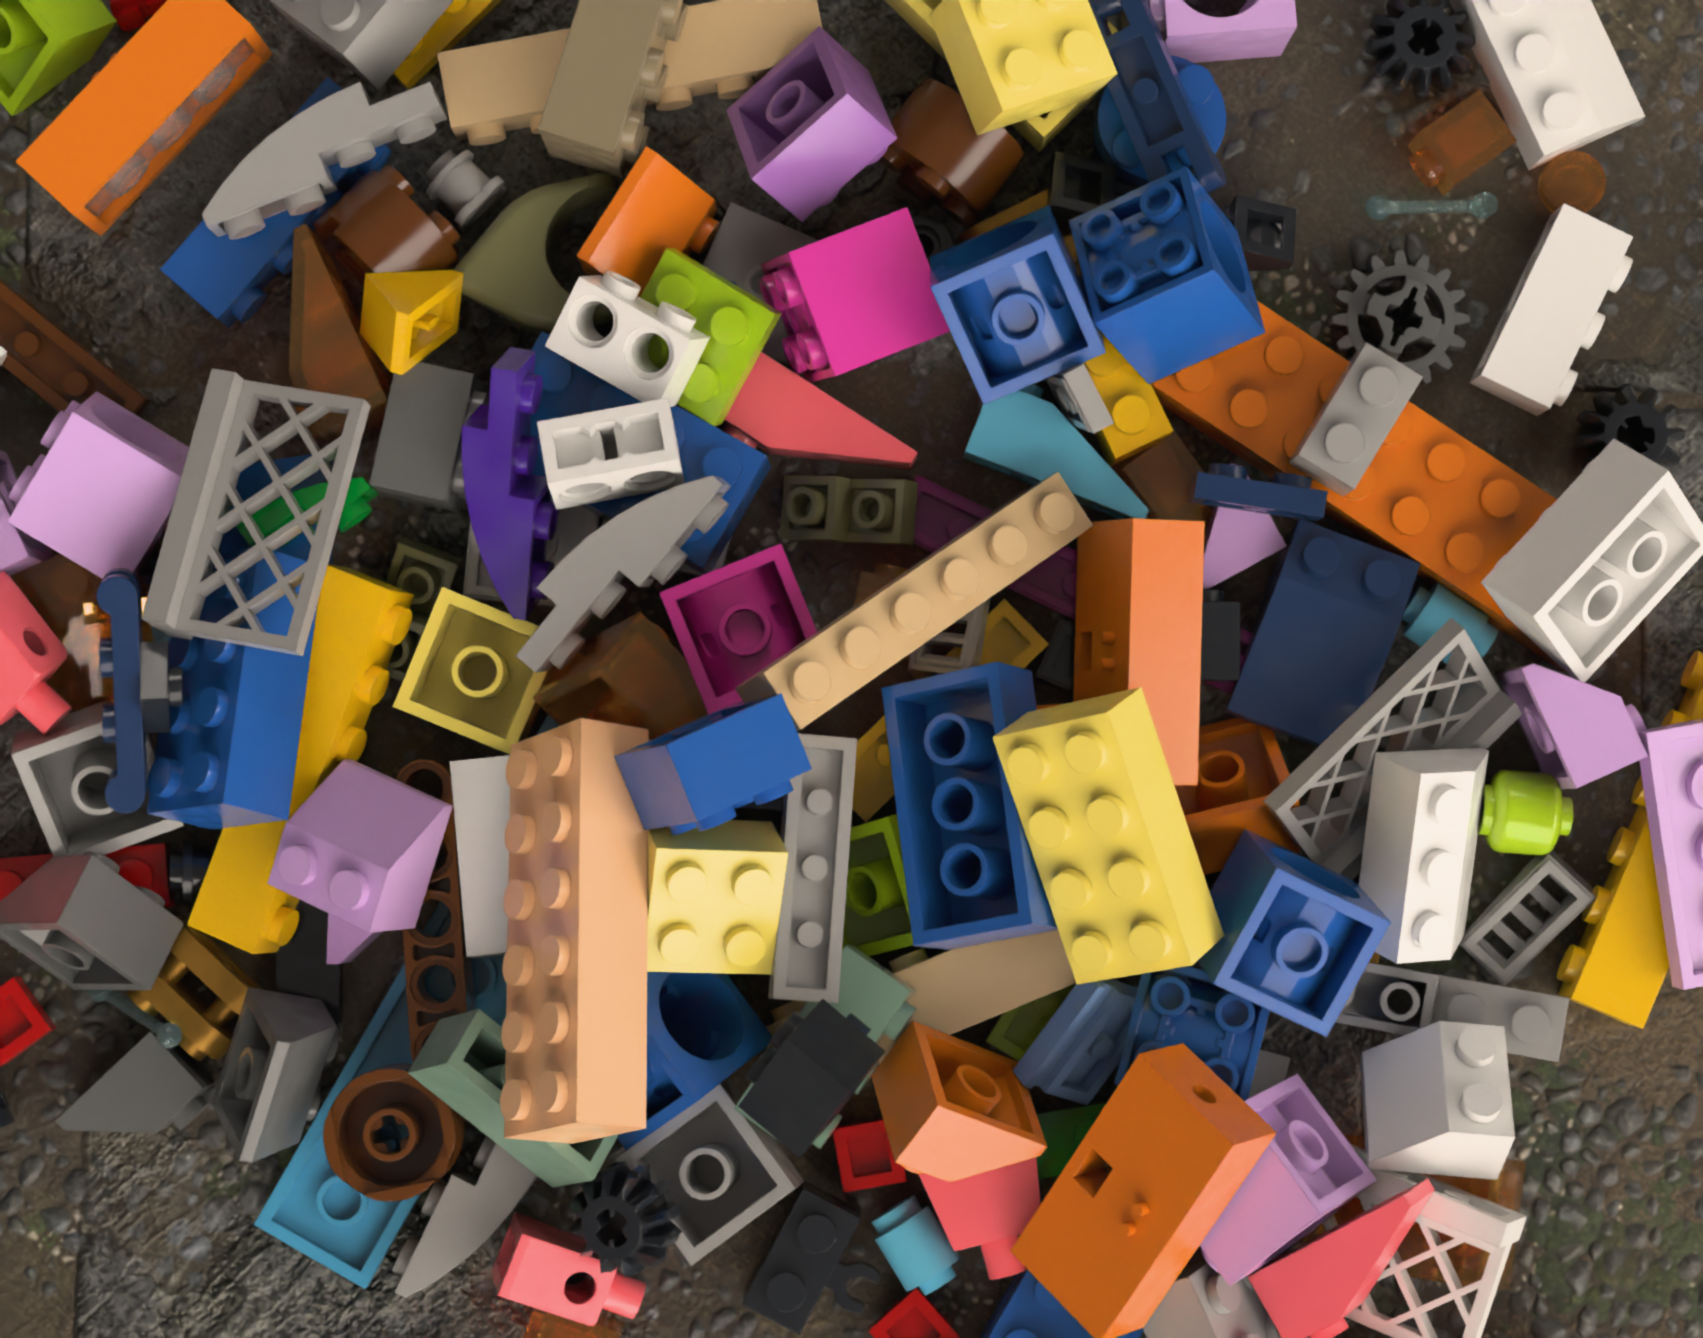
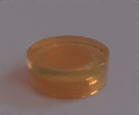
[1538,151,1606,213]

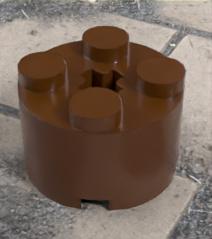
[878,79,1024,229]
[314,164,460,287]
[323,1063,465,1202]

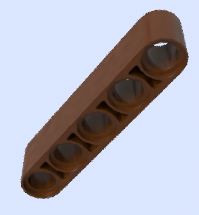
[396,759,475,1062]

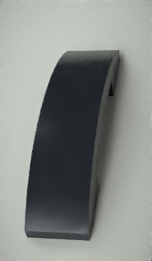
[1047,151,1297,271]

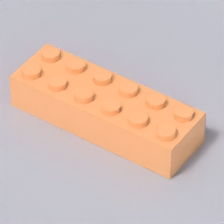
[500,718,649,1144]

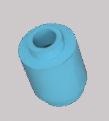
[1402,582,1499,664]
[871,1195,961,1296]

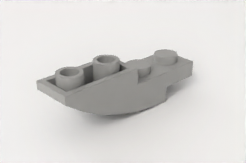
[202,82,447,240]
[516,475,731,673]
[1336,963,1569,1062]
[392,1136,538,1298]

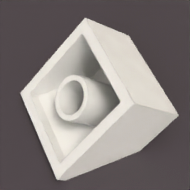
[1360,1021,1515,1180]

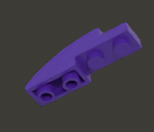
[462,347,559,621]

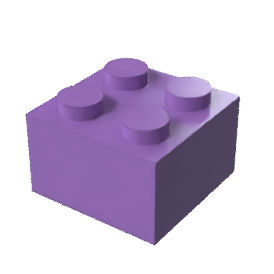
[726,26,897,222]

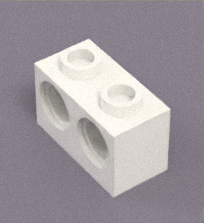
[545,270,710,407]
[537,398,685,510]

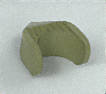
[453,173,617,336]

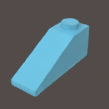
[963,384,1149,519]

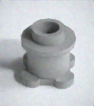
[425,150,507,233]

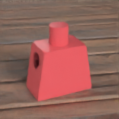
[0,571,72,735]
[919,1158,1041,1280]
[491,1211,646,1326]

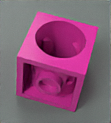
[759,207,950,382]
[659,543,817,714]

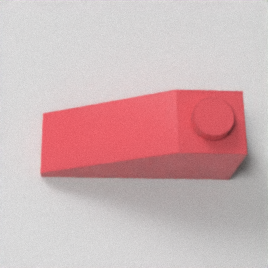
[722,352,918,470]
[1248,1178,1435,1338]

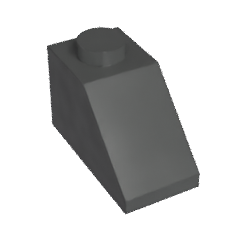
[55,1028,215,1133]

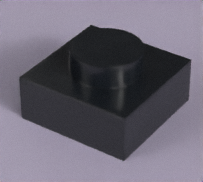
[140,641,184,733]

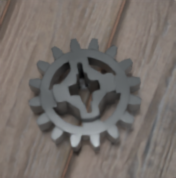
[1328,250,1470,387]

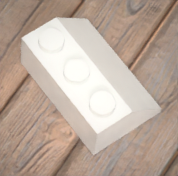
[1450,0,1645,170]
[1481,439,1703,683]
[1359,748,1489,964]

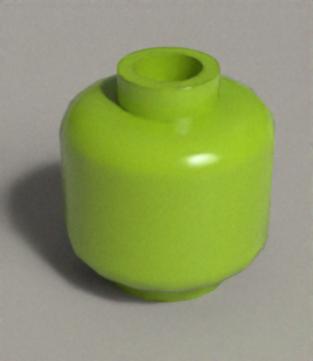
[1478,770,1573,856]

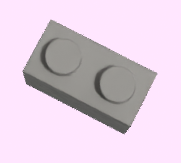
[1288,342,1423,497]

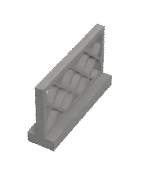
[141,368,371,656]
[1263,618,1522,880]
[768,733,857,1004]

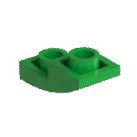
[236,477,379,550]

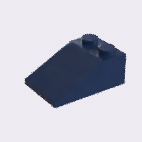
[1224,518,1420,757]

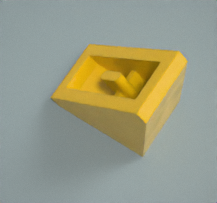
[360,270,464,375]

